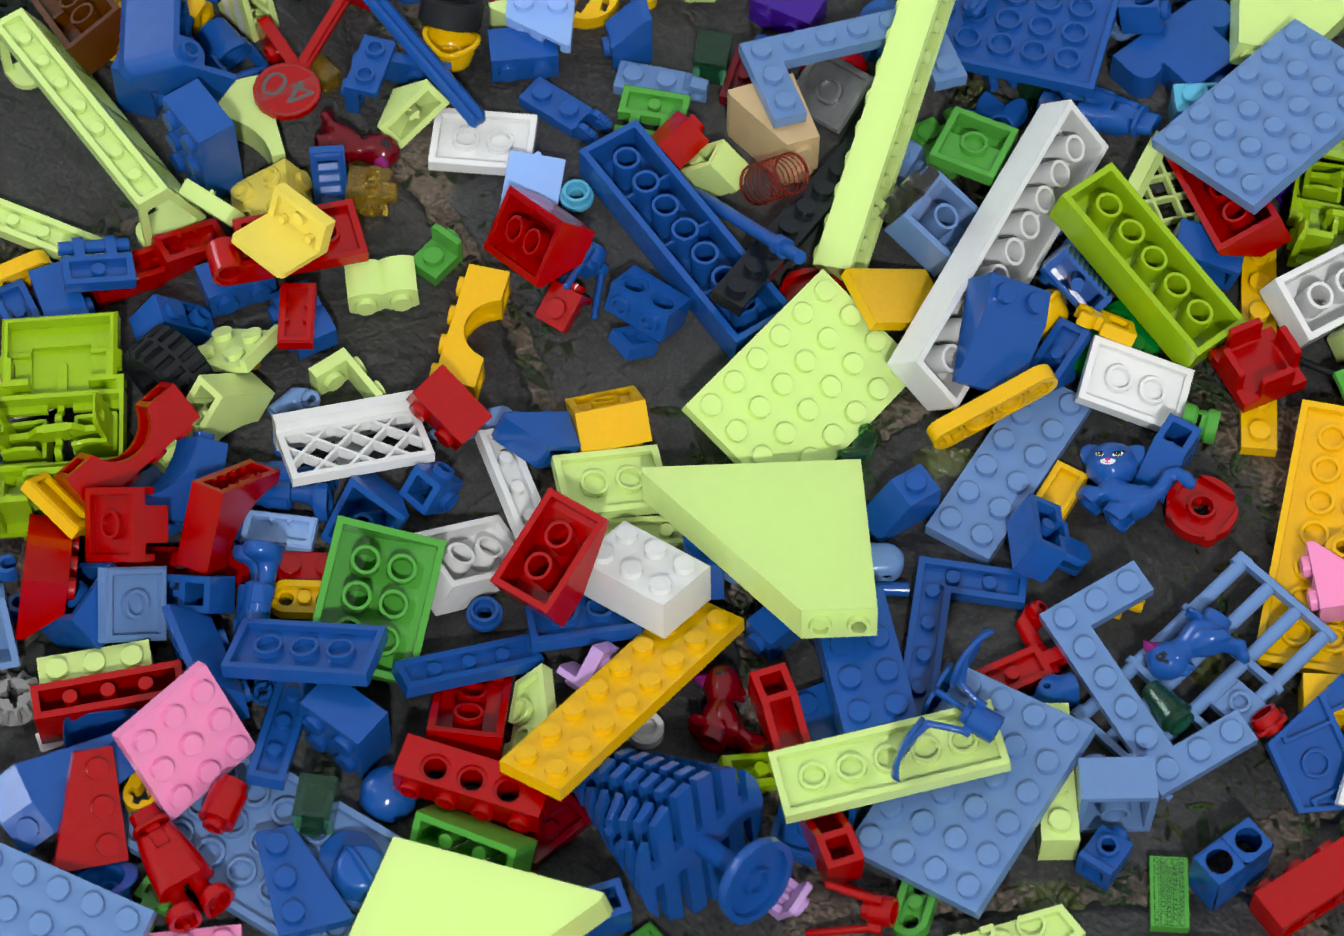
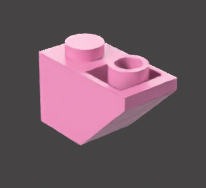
[1299,541,1344,623]

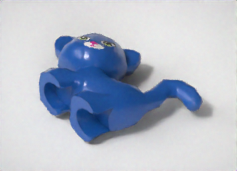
[1076,442,1197,534]

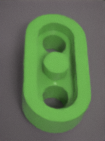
[892,881,939,936]

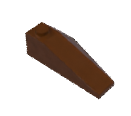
[30,0,121,76]

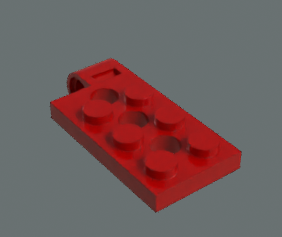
[205,198,369,286]

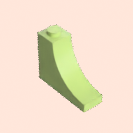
[218,75,286,165]
[153,372,275,473]

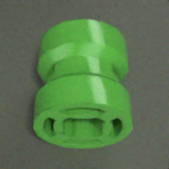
[1182,402,1222,445]

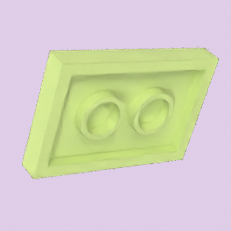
[550,444,663,519]

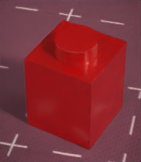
[651,111,710,170]

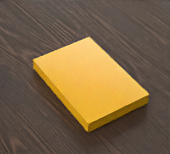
[841,268,934,331]

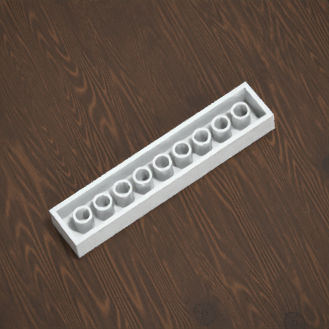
[887,99,1109,411]

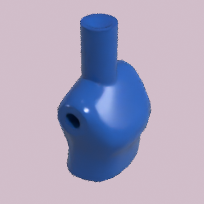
[1030,672,1080,707]

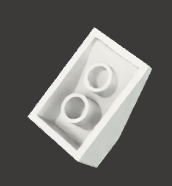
[415,514,515,616]

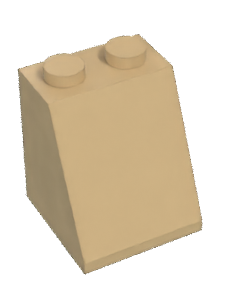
[726,73,820,185]

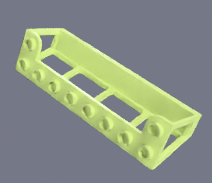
[0,7,207,248]

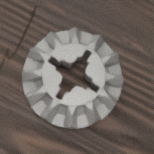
[0,670,39,726]

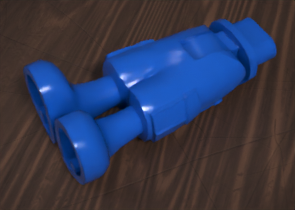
[1037,86,1162,138]
[229,460,339,523]
[232,540,284,638]

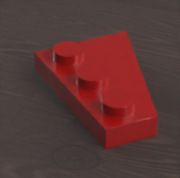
[51,745,129,872]

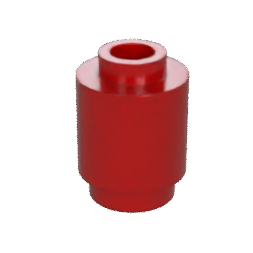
[198,775,248,835]

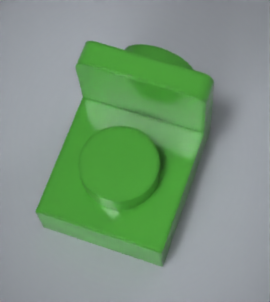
[414,223,463,286]

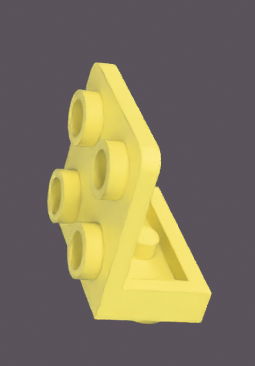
[230,158,313,217]
[231,182,336,279]

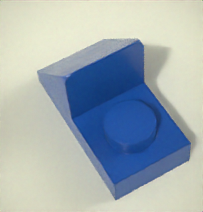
[1028,317,1092,391]

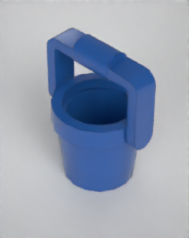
[197,17,268,80]

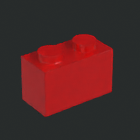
[406,364,492,451]

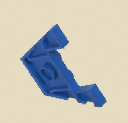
[1264,671,1344,814]

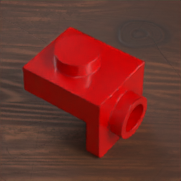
[534,280,593,334]

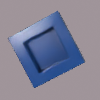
[608,326,659,361]

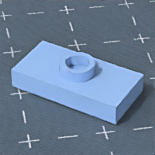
[239,510,319,552]

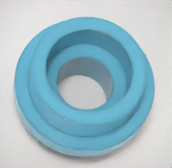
[559,179,594,212]

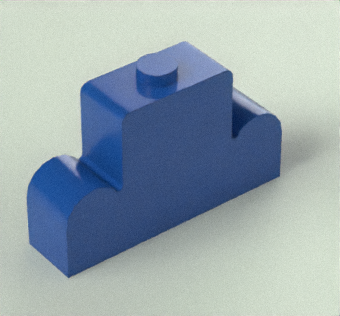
[1109,0,1237,99]

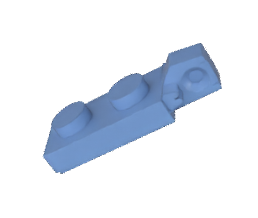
[613,60,709,103]

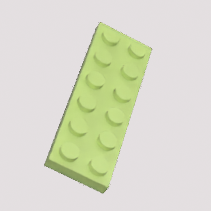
[768,699,1011,824]

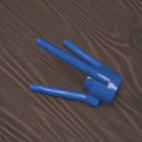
[557,242,609,321]

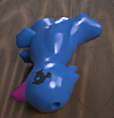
[1143,606,1250,681]

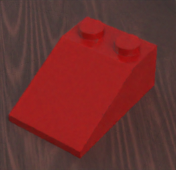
[490,487,610,628]
[426,676,513,761]

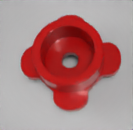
[1249,703,1288,738]

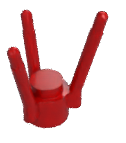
[805,881,899,936]

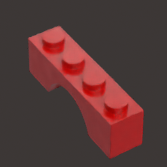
[53,381,200,509]

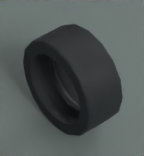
[418,0,484,33]

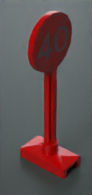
[253,0,370,121]

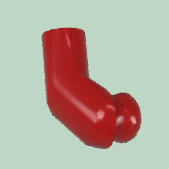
[1015,600,1048,648]

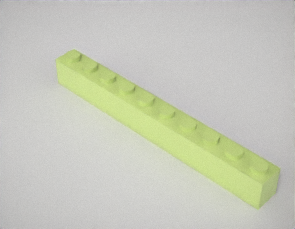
[813,0,955,281]

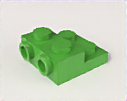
[928,106,1019,187]

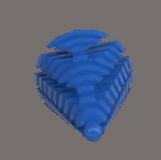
[572,746,793,925]

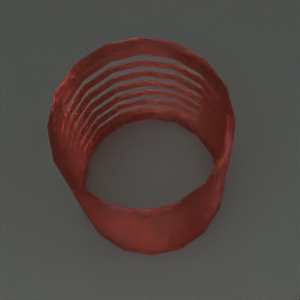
[739,151,809,206]

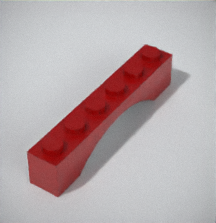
[748,662,865,889]

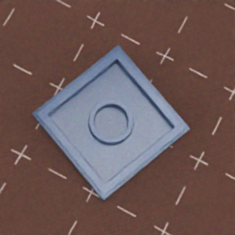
[98,566,167,643]

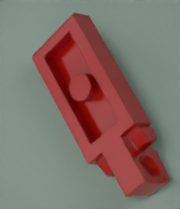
[975,643,1069,693]

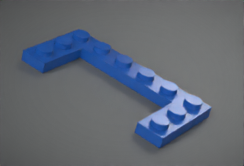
[904,556,1028,716]

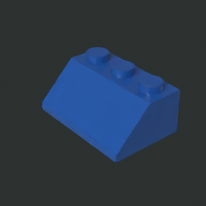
[162,604,253,721]

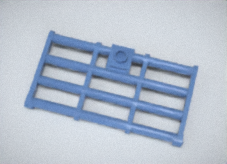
[1069,551,1338,803]

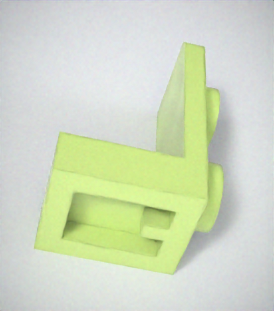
[308,347,387,398]

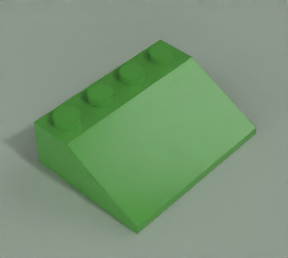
[312,515,447,683]

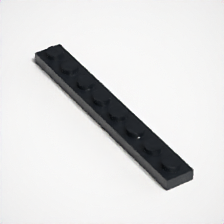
[709,137,853,317]

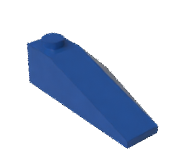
[0,733,135,854]

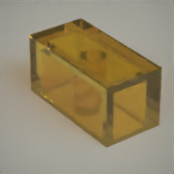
[310,53,342,96]

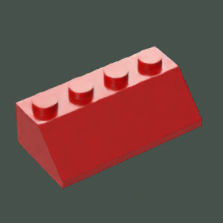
[1166,157,1293,257]

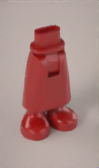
[129,804,235,933]

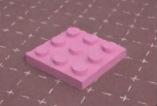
[111,661,256,822]

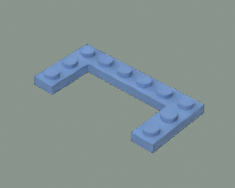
[738,9,968,129]
[1039,560,1258,800]

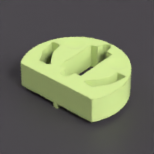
[177,178,246,228]

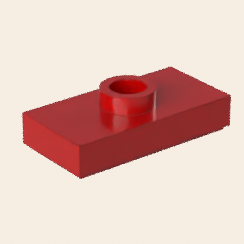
[257,15,298,65]
[277,283,317,350]

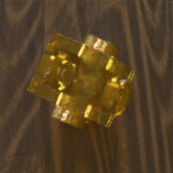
[345,165,398,217]

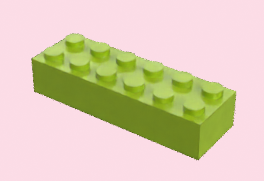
[1048,162,1247,369]

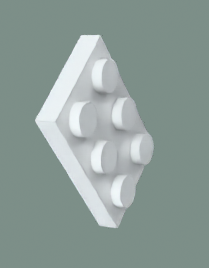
[428,108,538,176]
[1074,335,1195,432]

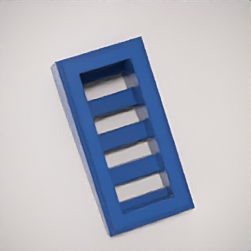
[309,145,349,205]

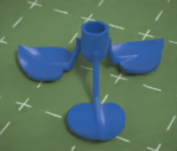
[891,628,1005,782]

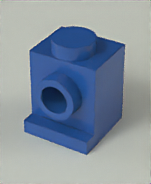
[1074,824,1134,891]

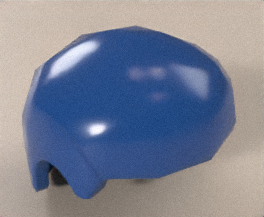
[358,766,417,823]

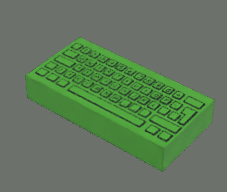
[1148,856,1190,934]

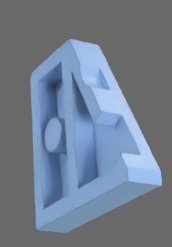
[506,0,576,54]

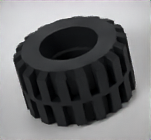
[123,324,214,398]

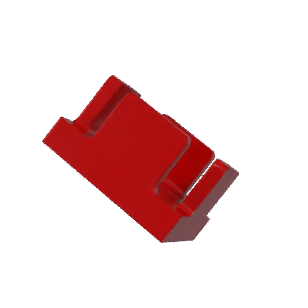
[1208,317,1307,413]
[85,487,168,562]

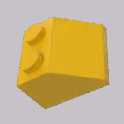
[565,385,652,452]

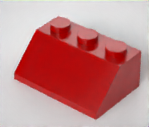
[483,185,595,288]
[15,514,80,640]

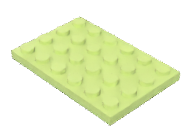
[681,269,906,464]

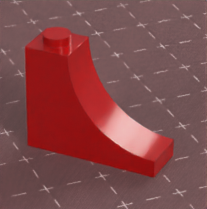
[176,459,280,576]

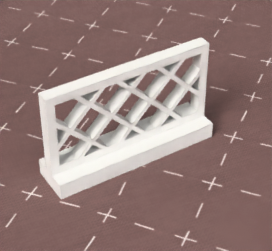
[272,390,435,487]

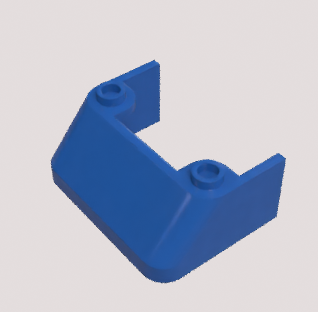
[118,0,236,103]

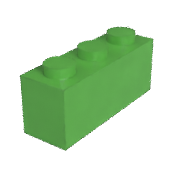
[409,804,537,873]

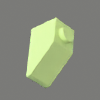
[677,139,750,197]

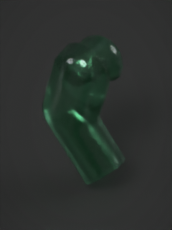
[836,423,878,463]

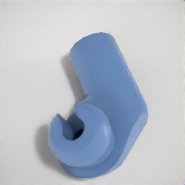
[267,387,321,417]

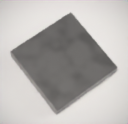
[796,58,874,138]

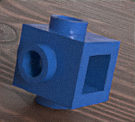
[399,461,464,515]

